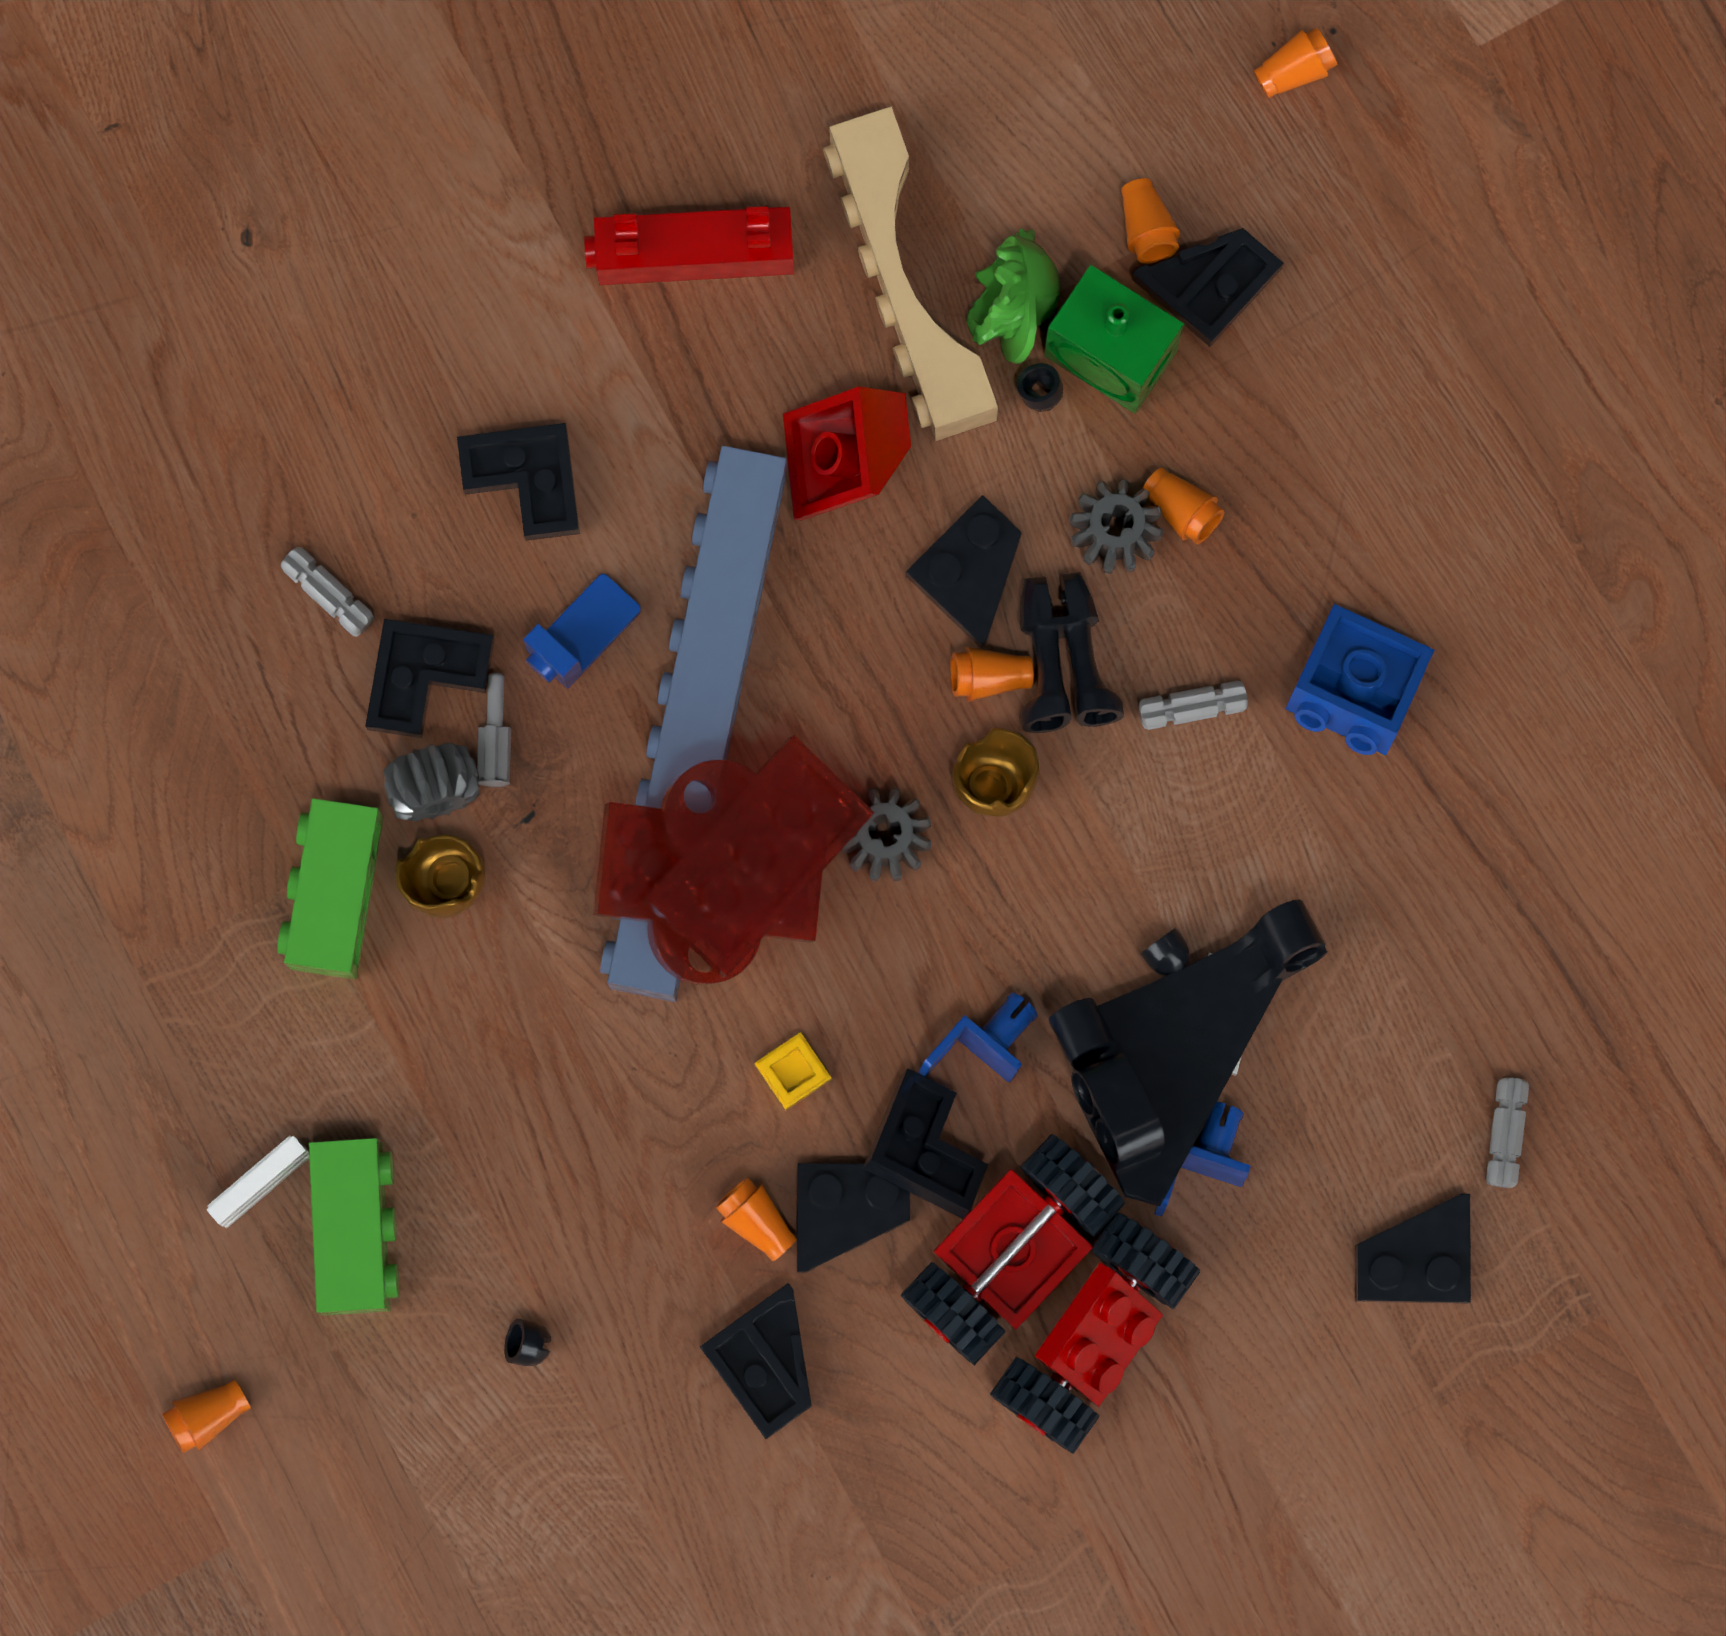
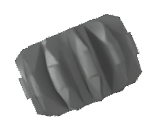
[1069,480,1163,574]
[383,742,480,822]
[839,788,931,882]

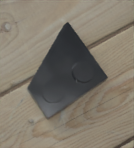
[1132,228,1284,347]
[906,495,1022,648]
[797,1163,910,1273]
[1355,1194,1471,1304]
[700,1283,812,1440]

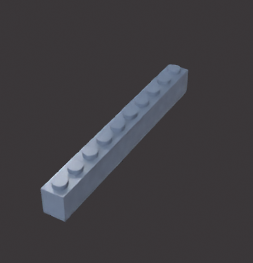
[600,446,788,1002]

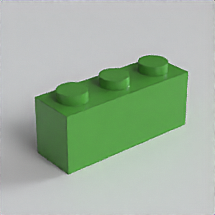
[278,798,384,980]
[309,1138,400,1316]

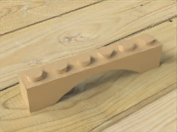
[823,107,998,441]

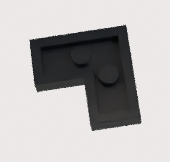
[457,423,580,541]
[365,619,495,738]
[863,1068,988,1219]

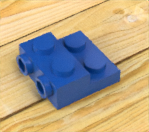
[1285,604,1434,755]

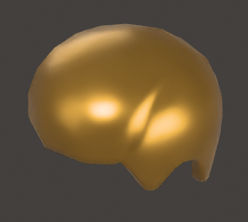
[952,728,1040,817]
[395,834,486,918]

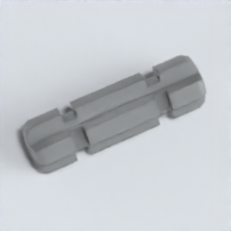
[280,547,374,637]
[1139,681,1248,730]
[1486,1077,1529,1188]

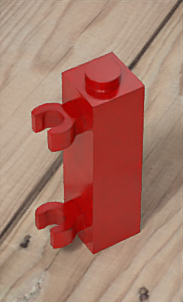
[584,205,794,286]

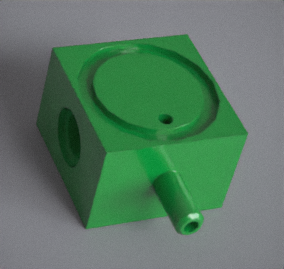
[1044,264,1184,414]

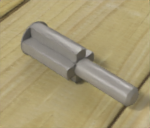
[477,673,511,787]

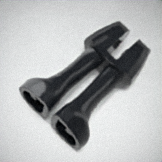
[1020,572,1124,733]

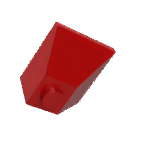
[783,386,911,521]

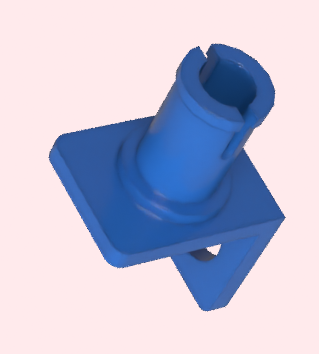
[918,993,1038,1083]
[1154,1102,1251,1217]

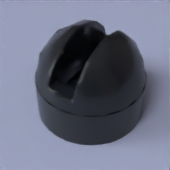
[1017,363,1063,412]
[1140,927,1189,976]
[504,1319,551,1366]

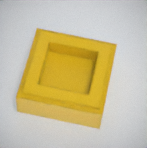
[754,1032,832,1111]

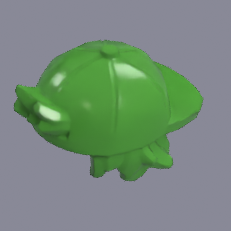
[966,228,1061,364]

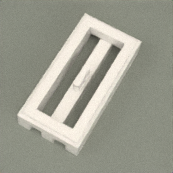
[206,1135,309,1229]

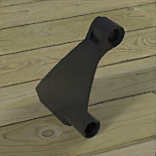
[1049,899,1327,1207]

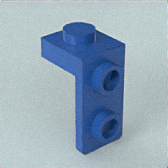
[523,574,641,689]

